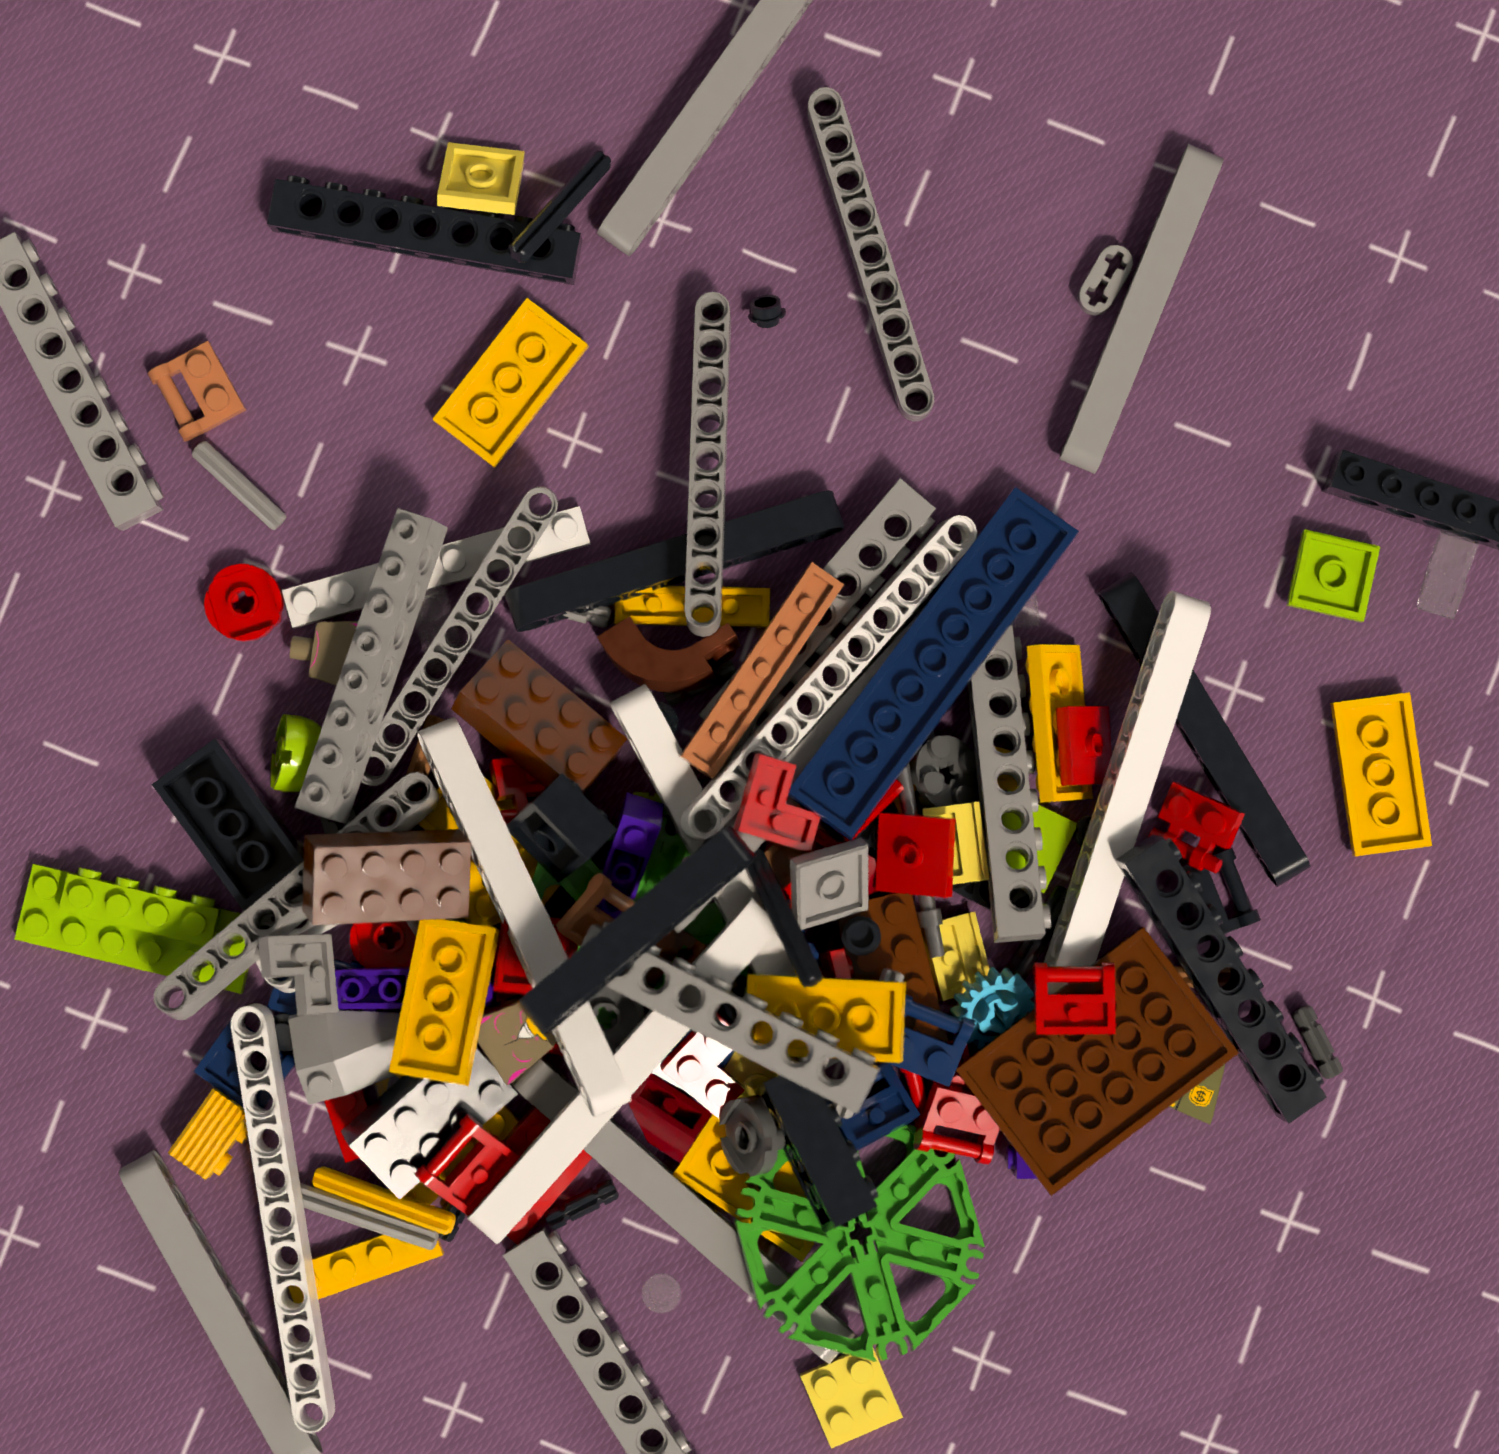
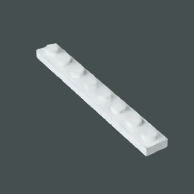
[282,506,591,628]

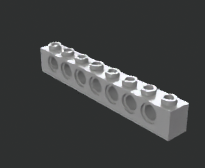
[0,232,164,531]
[699,478,936,735]
[295,508,448,824]
[967,625,1051,943]
[579,921,881,1114]
[503,1226,692,1454]

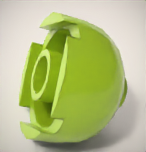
[270,714,322,792]

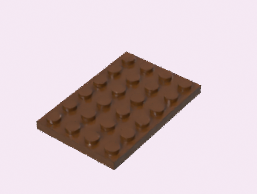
[956,927,1239,1196]

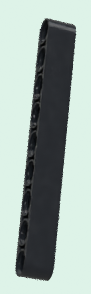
[505,490,845,632]
[1098,572,1311,887]

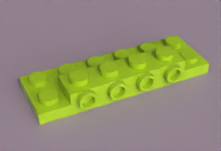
[14,864,249,994]

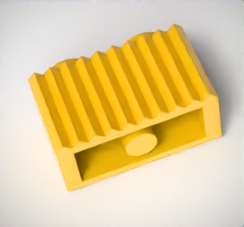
[168,1087,248,1180]

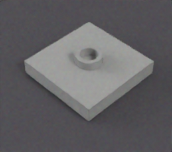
[790,838,868,930]

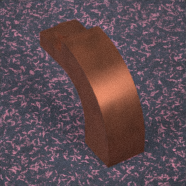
[597,616,741,693]

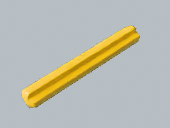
[312,1166,456,1235]

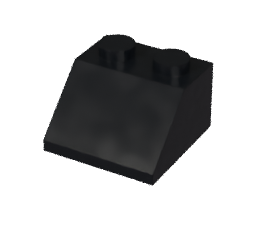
[506,773,617,883]

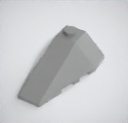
[288,1009,401,1105]

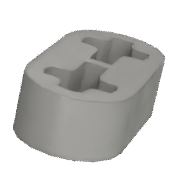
[1078,245,1133,316]

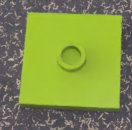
[1286,529,1380,623]
[1001,790,1077,893]

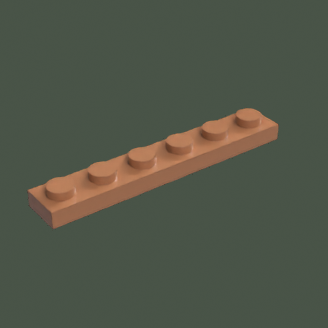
[679,562,844,779]

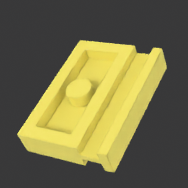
[922,802,989,884]
[920,912,990,1001]

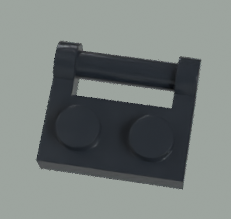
[1167,847,1261,945]

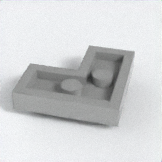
[258,934,339,1016]

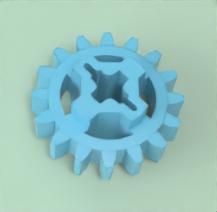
[950,967,1035,1049]

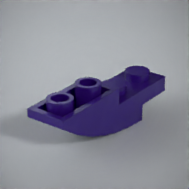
[335,966,496,1009]

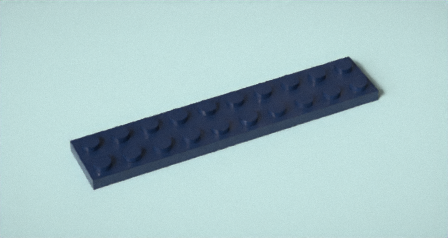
[788,487,1079,841]

